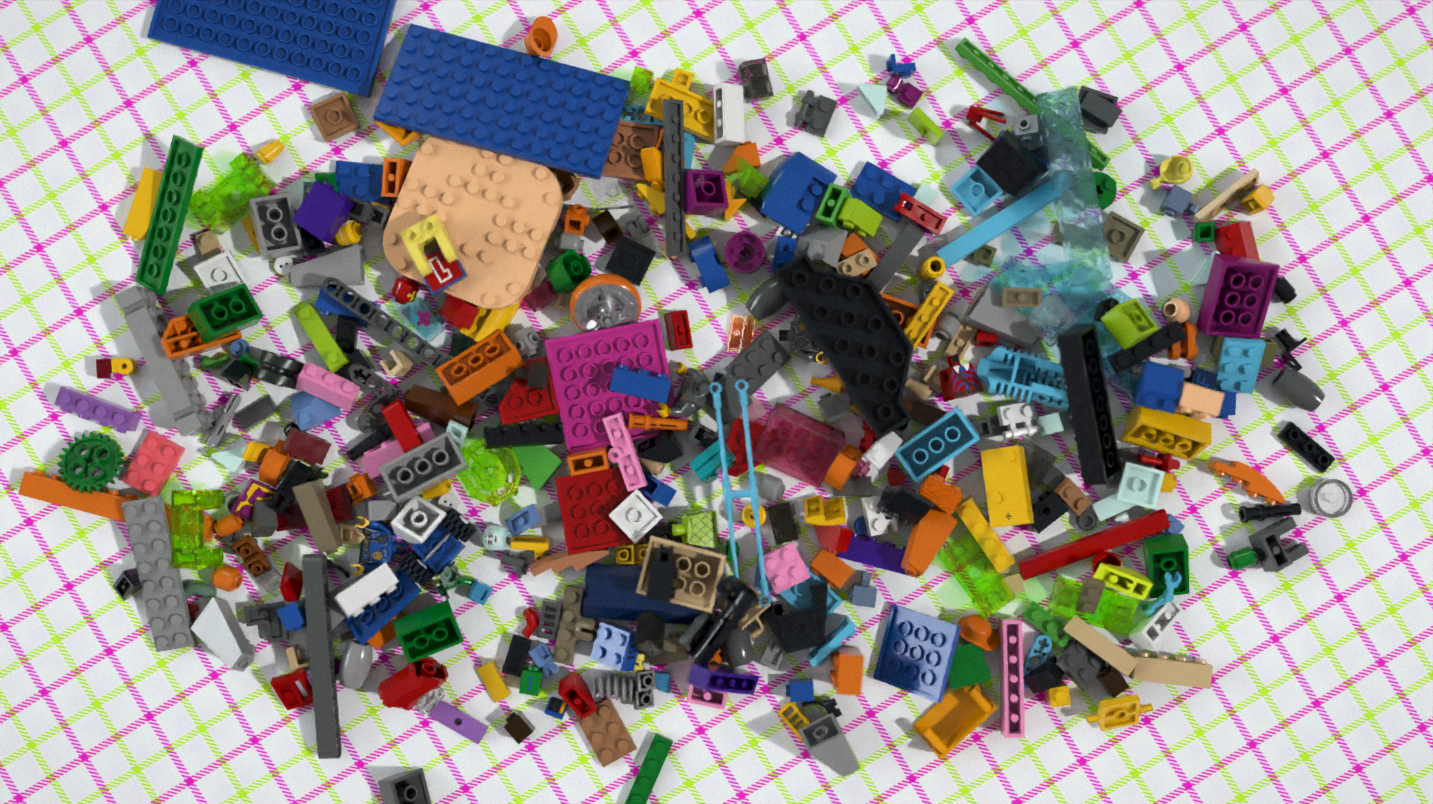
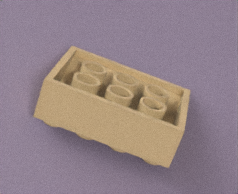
[636,535,728,613]

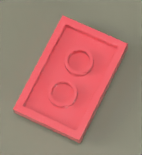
[121,430,186,497]

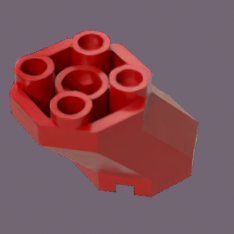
[378,657,449,711]

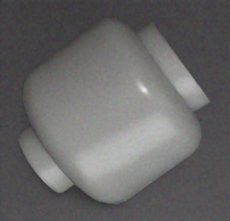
[555,231,584,255]
[933,311,961,341]
[757,474,786,502]

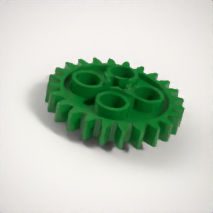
[57,432,125,494]

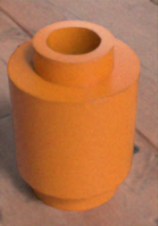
[214,513,245,537]

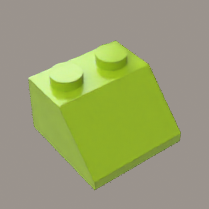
[1101,298,1159,350]

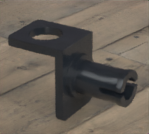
[1275,328,1307,371]

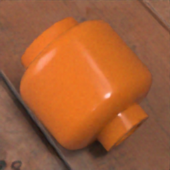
[211,564,243,592]

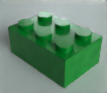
[186,283,264,345]
[393,600,464,664]

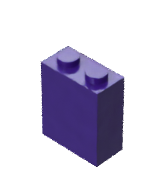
[292,181,354,243]

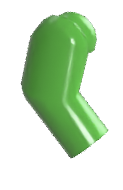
[200,353,231,370]

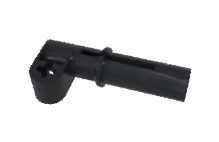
[692,575,758,665]

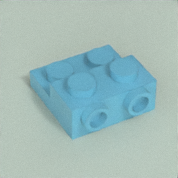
[950,165,1005,218]

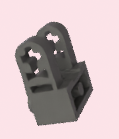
[1248,516,1310,572]

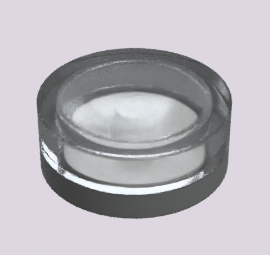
[1308,479,1353,518]

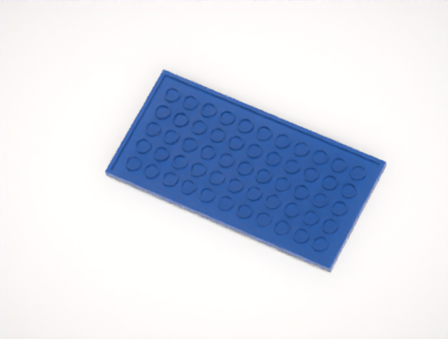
[147,0,397,98]
[373,23,631,180]

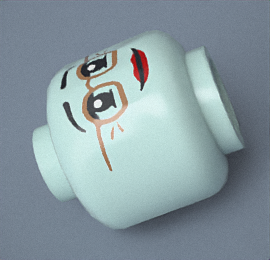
[481,525,511,551]

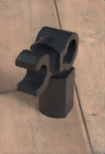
[644,520,682,543]

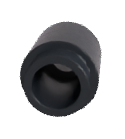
[1272,275,1297,304]

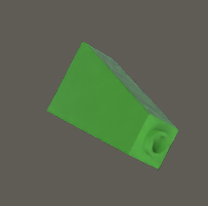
[497,421,564,491]

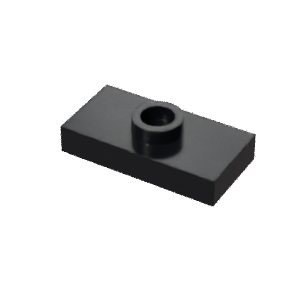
[502,634,532,677]

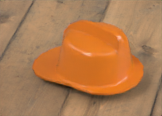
[524,16,558,57]
[957,614,999,651]

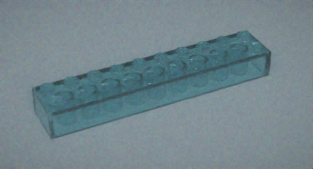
[1035,87,1113,288]

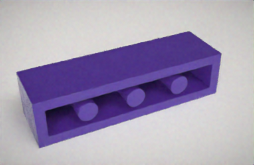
[836,533,912,577]
[688,663,759,695]

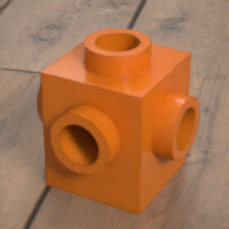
[562,204,590,235]

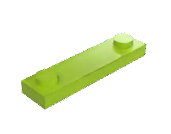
[294,302,349,373]

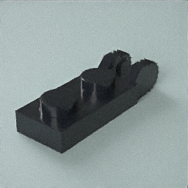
[267,461,314,515]

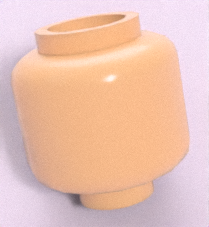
[1162,298,1191,324]

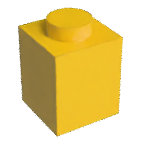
[1045,682,1071,707]

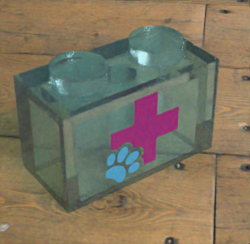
[401,297,447,342]

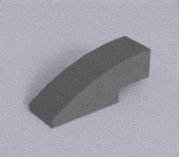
[338,191,392,230]

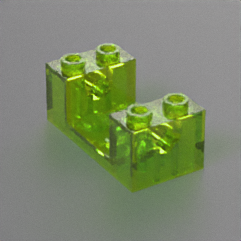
[189,151,278,235]
[171,489,224,570]
[937,530,1016,620]
[1046,574,1139,637]

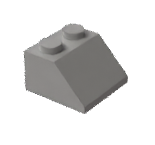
[794,224,848,268]

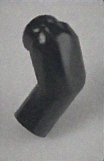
[1093,298,1119,322]

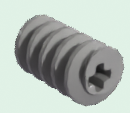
[593,673,634,702]

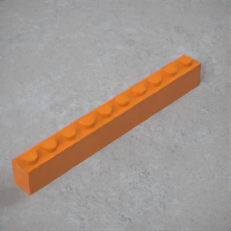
[18,469,217,543]

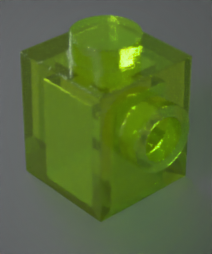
[630,66,655,95]

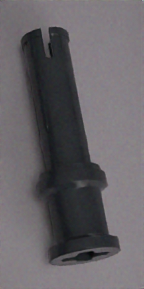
[347,422,394,462]
[1239,503,1301,523]

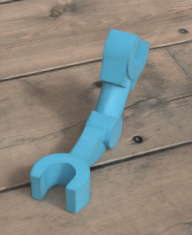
[1140,572,1182,617]

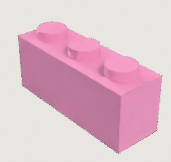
[296,361,361,412]

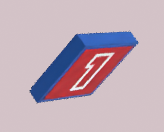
[414,246,468,296]

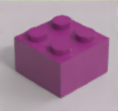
[685,169,729,216]

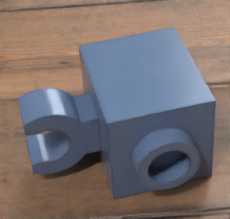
[1160,185,1200,217]
[847,572,877,608]

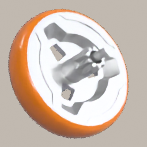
[570,273,642,332]

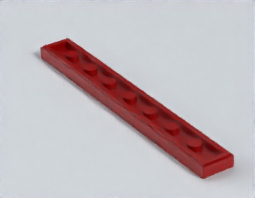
[1017,508,1170,580]

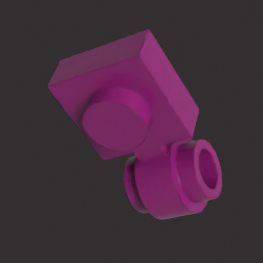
[886,75,924,110]

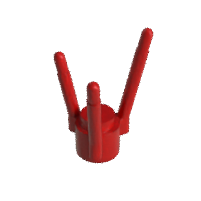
[966,105,1007,142]

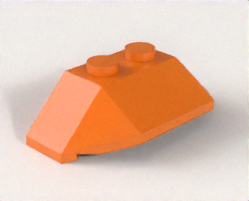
[160,314,242,360]

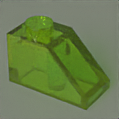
[735,155,769,198]

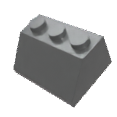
[378,768,431,804]

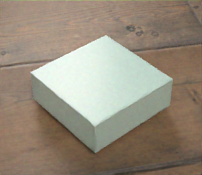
[913,183,938,207]

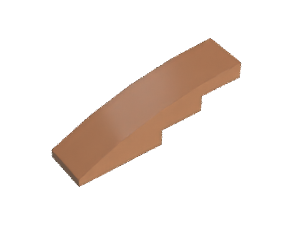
[529,548,610,577]

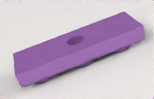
[428,698,489,744]

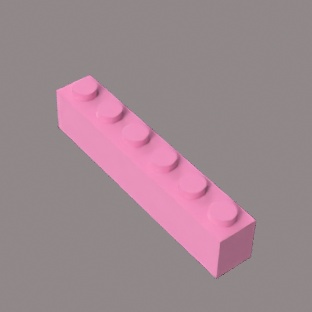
[998,617,1025,738]

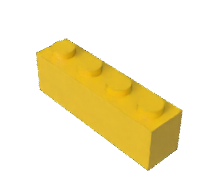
[955,495,1015,573]

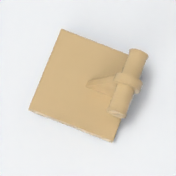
[718,582,771,640]

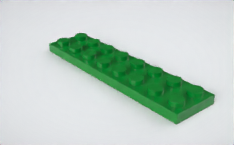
[135,135,204,295]

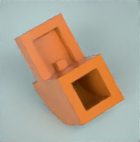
[259,439,292,487]
[824,444,864,491]

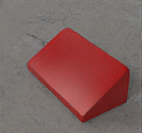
[664,310,693,351]
[279,562,303,602]

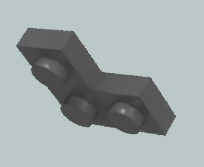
[244,601,290,643]

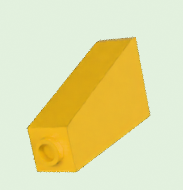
[122,167,163,242]

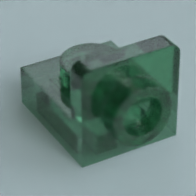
[448,333,472,358]

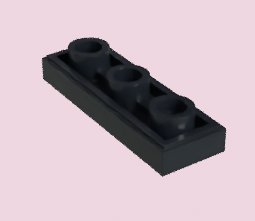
[1277,421,1335,473]

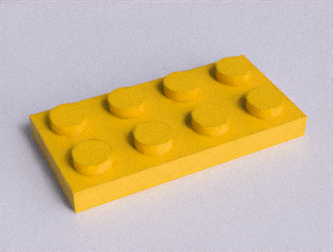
[644,77,714,143]

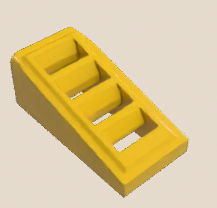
[242,441,274,463]
[777,701,812,742]

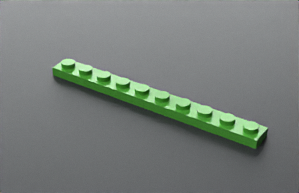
[955,37,1111,171]

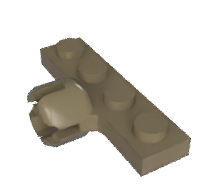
[552,585,599,665]

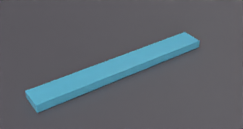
[935,172,1074,269]

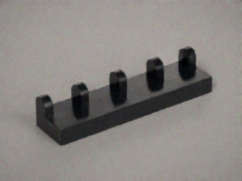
[483,422,563,449]

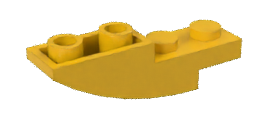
[636,183,697,241]

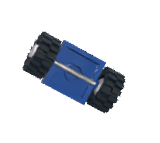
[399,508,476,586]

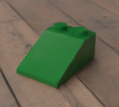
[1143,534,1189,599]

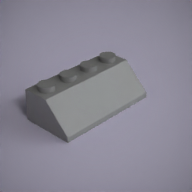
[379,431,470,504]

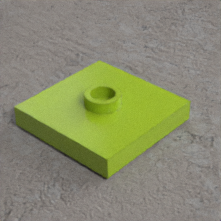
[907,107,944,146]

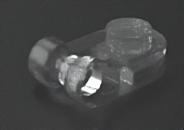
[414,685,445,714]

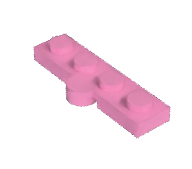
[602,412,647,492]

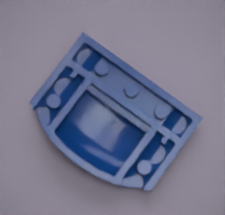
[760,152,838,236]

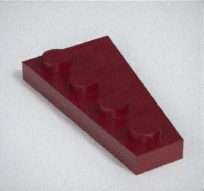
[276,482,355,531]

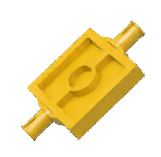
[1086,694,1153,731]

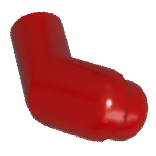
[521,608,539,638]

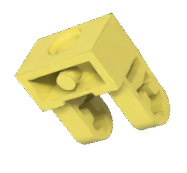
[400,214,459,277]

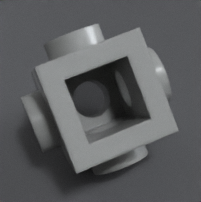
[1011,114,1041,144]
[509,326,543,358]

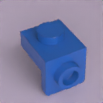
[886,54,916,79]

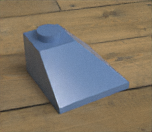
[290,391,342,431]

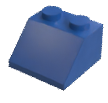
[1132,360,1184,414]

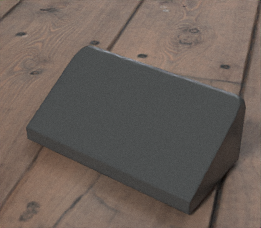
[237,395,280,431]

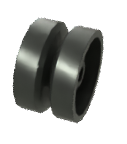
[254,350,304,389]

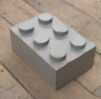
[248,193,303,260]

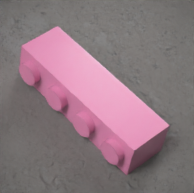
[360,421,438,480]

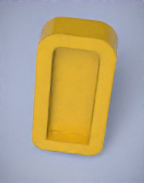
[510,535,550,561]

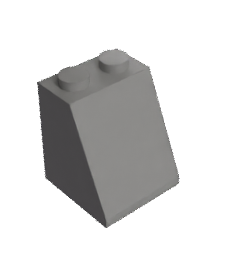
[798,712,861,777]

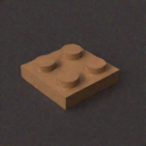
[309,91,361,143]

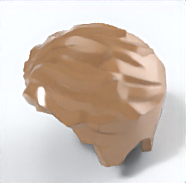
[550,168,579,201]

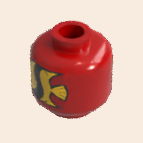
[391,275,420,305]

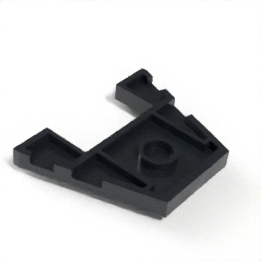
[761,582,828,654]

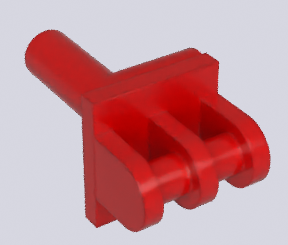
[1138,453,1180,473]

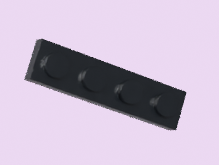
[1107,320,1187,374]

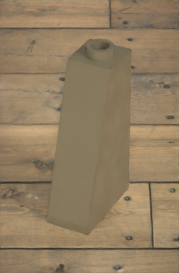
[293,480,343,555]

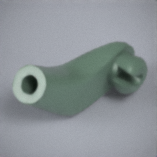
[184,582,217,600]

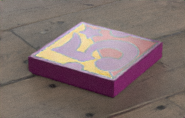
[230,478,283,522]

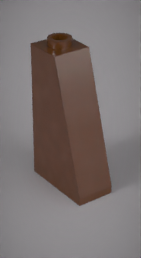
[403,384,479,436]

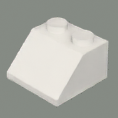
[391,495,447,544]

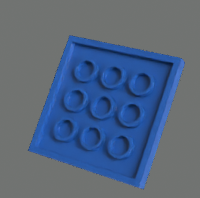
[873,604,961,703]

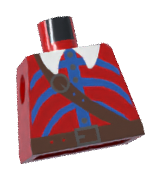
[940,354,984,402]

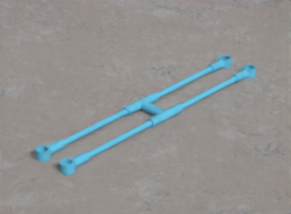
[709,379,772,606]

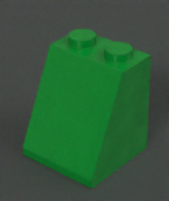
[944,643,991,695]

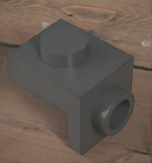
[501,551,529,579]

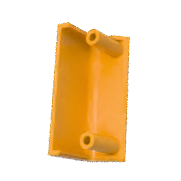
[912,685,998,760]

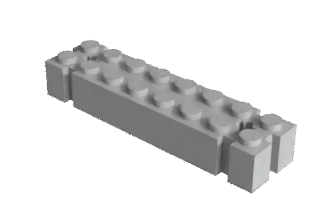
[114,285,215,436]

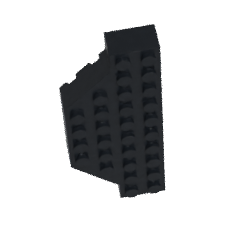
[771,252,914,440]

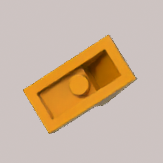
[724,180,747,221]

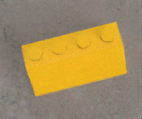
[1121,405,1212,461]

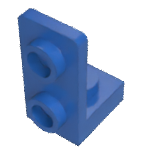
[771,235,797,273]

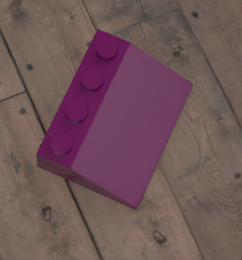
[1196,253,1280,339]

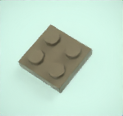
[1093,211,1145,264]

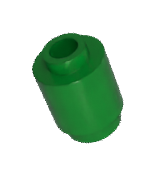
[1226,546,1258,571]

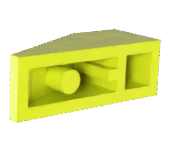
[1093,563,1153,601]

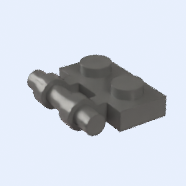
[794,90,838,138]

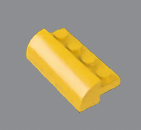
[459,285,533,343]

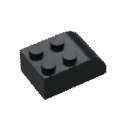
[976,130,1049,198]

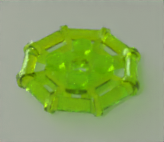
[457,436,524,507]

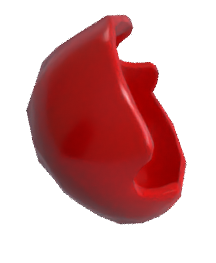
[1092,551,1121,574]

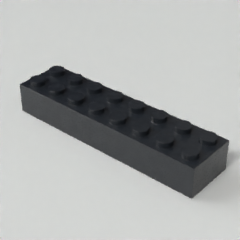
[1056,323,1122,485]

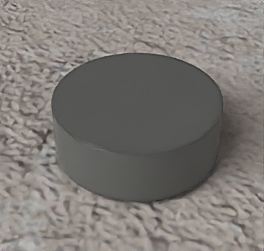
[1076,511,1097,531]

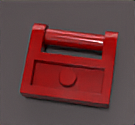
[270,668,313,711]

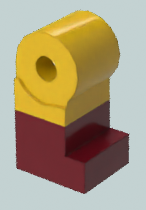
[96,358,138,379]

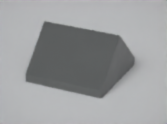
[705,373,753,425]

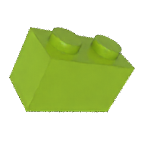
[837,198,883,238]

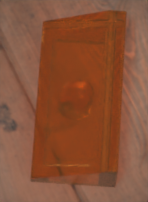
[726,314,755,354]

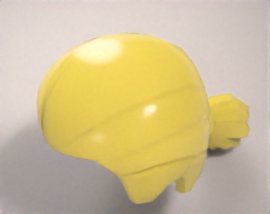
[1149,155,1194,190]

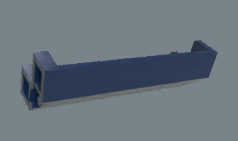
[583,563,703,625]

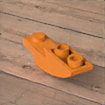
[1208,461,1285,505]

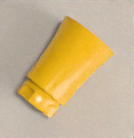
[917,256,945,282]

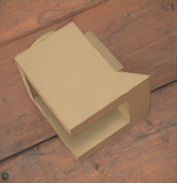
[379,350,414,379]

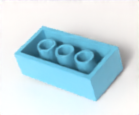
[895,405,980,483]

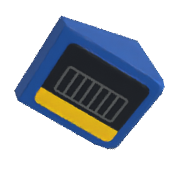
[544,697,568,719]

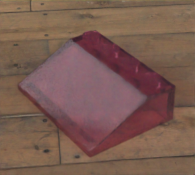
[752,402,846,488]

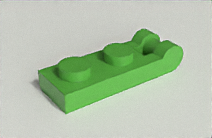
[1021,601,1074,650]

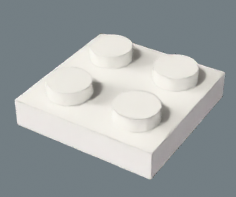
[194,249,249,295]
[608,489,663,544]

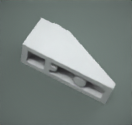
[1127,599,1184,651]

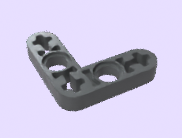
[348,363,399,433]

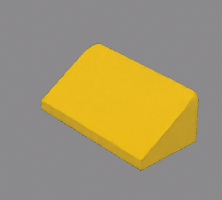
[476,660,512,703]

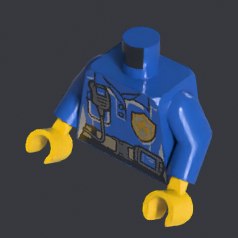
[350,515,406,576]

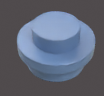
[230,339,250,358]

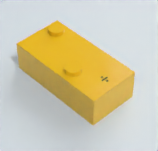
[980,445,1034,528]

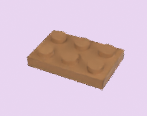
[575,698,637,767]

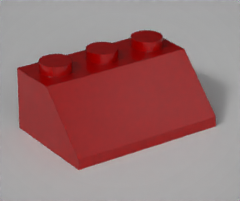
[1215,221,1260,261]

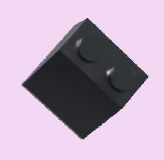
[877,486,934,526]

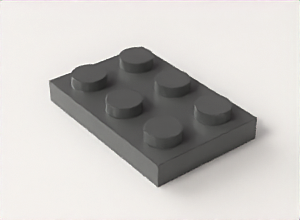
[724,329,792,397]

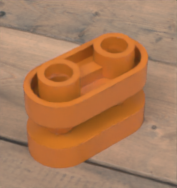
[1166,321,1198,360]

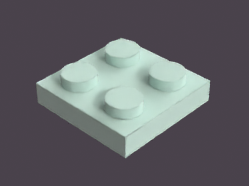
[1115,462,1165,509]

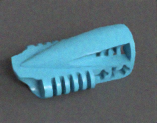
[976,345,1069,411]

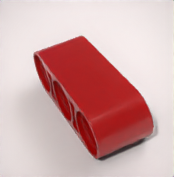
[381,399,425,454]

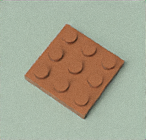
[602,120,659,183]

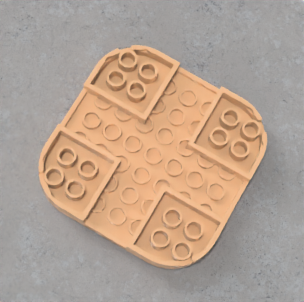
[383,136,563,310]

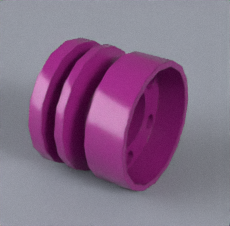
[724,232,766,274]

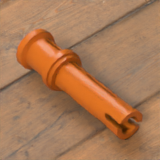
[628,412,687,431]

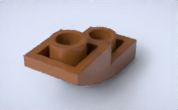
[232,534,272,578]

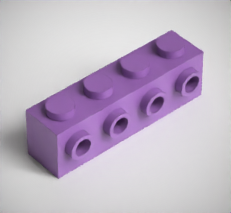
[54,386,142,434]

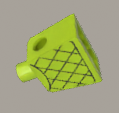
[672,510,717,548]

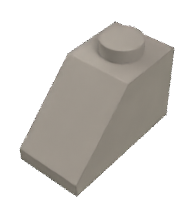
[368,499,403,521]

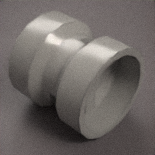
[222,489,240,513]

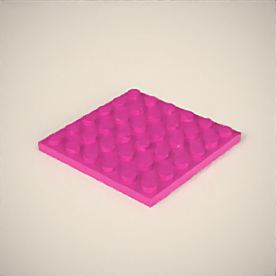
[544,318,681,453]

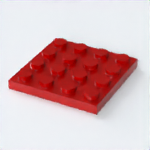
[555,467,644,555]

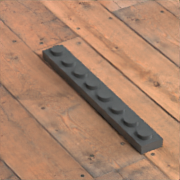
[663,98,686,256]

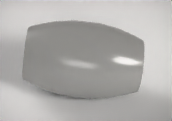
[339,637,373,689]

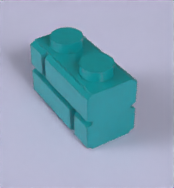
[689,439,736,483]

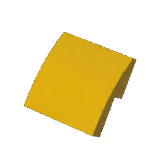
[803,494,847,526]

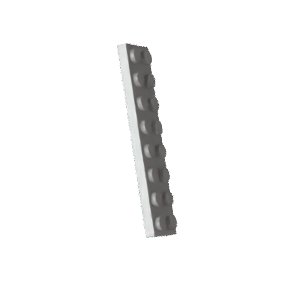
[121,495,197,652]

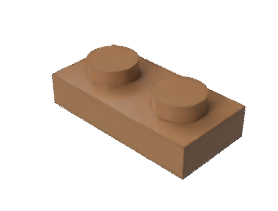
[1054,477,1092,516]

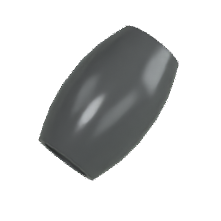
[746,278,788,320]
[1272,368,1325,412]
[718,619,752,668]

